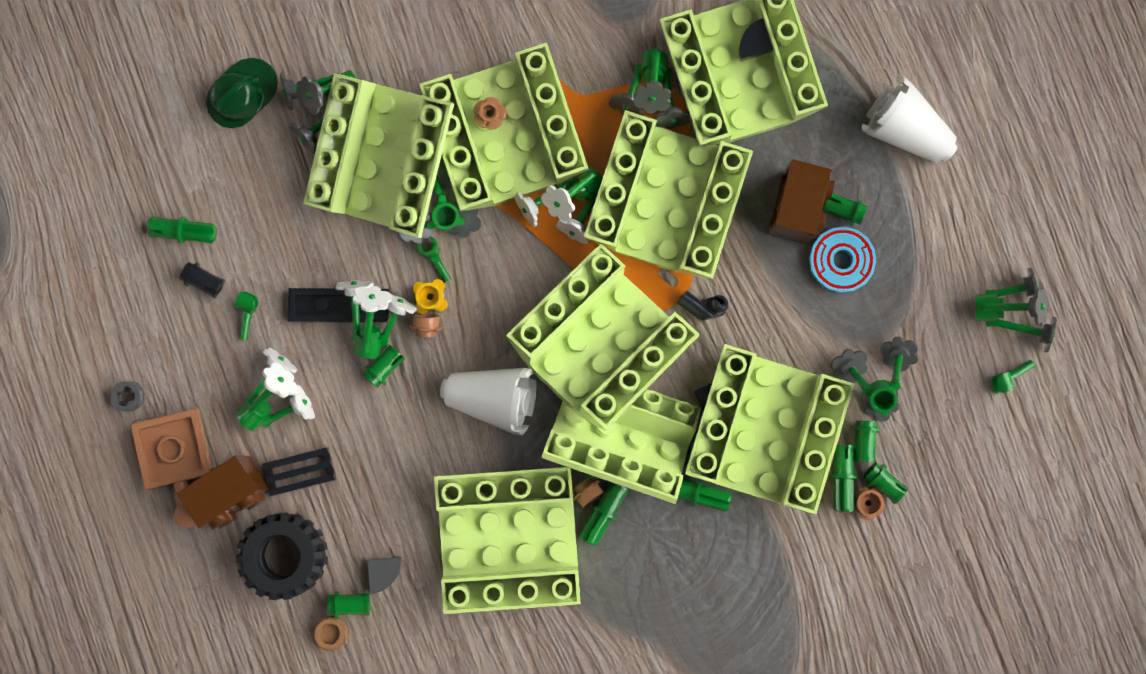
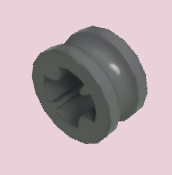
[110,382,145,411]

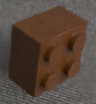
[767,159,835,244]
[176,455,270,530]

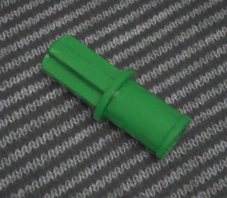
[148,216,217,243]
[830,445,857,512]
[678,479,732,512]
[580,482,630,546]

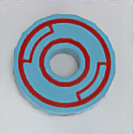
[808,227,876,294]

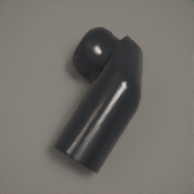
[677,290,729,321]

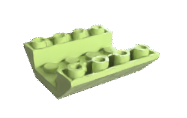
[659,0,828,146]
[419,42,589,211]
[303,73,454,238]
[584,110,753,279]
[506,244,700,431]
[685,344,855,514]
[541,389,701,504]
[434,467,581,614]

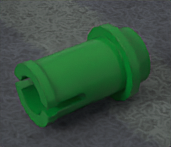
[823,192,868,226]
[363,344,405,388]
[853,420,880,462]
[863,462,908,504]
[328,591,370,619]

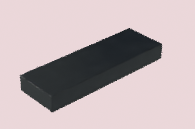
[288,288,390,323]

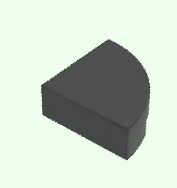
[367,557,402,594]

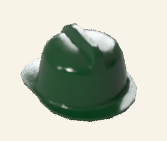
[206,58,278,129]

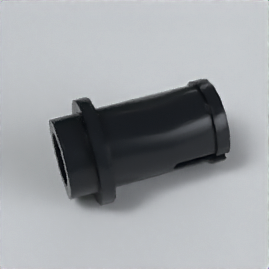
[179,262,225,298]

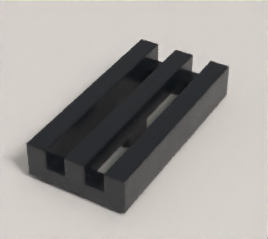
[262,447,337,496]

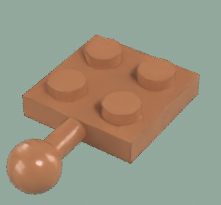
[131,408,213,528]

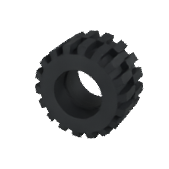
[236,513,328,600]

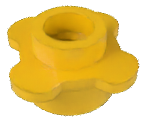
[413,279,448,314]

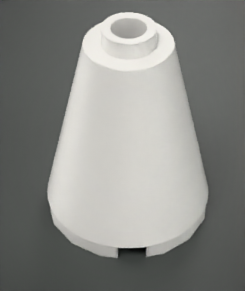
[862,76,957,163]
[440,368,537,435]

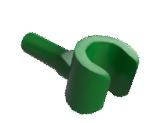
[417,236,451,283]
[235,291,259,340]
[992,360,1035,394]

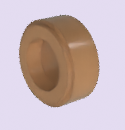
[313,616,349,651]

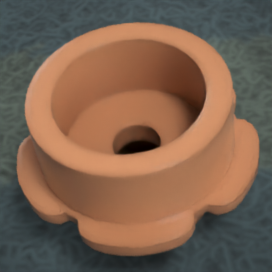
[473,97,506,130]
[409,314,443,337]
[573,478,604,508]
[853,487,885,520]

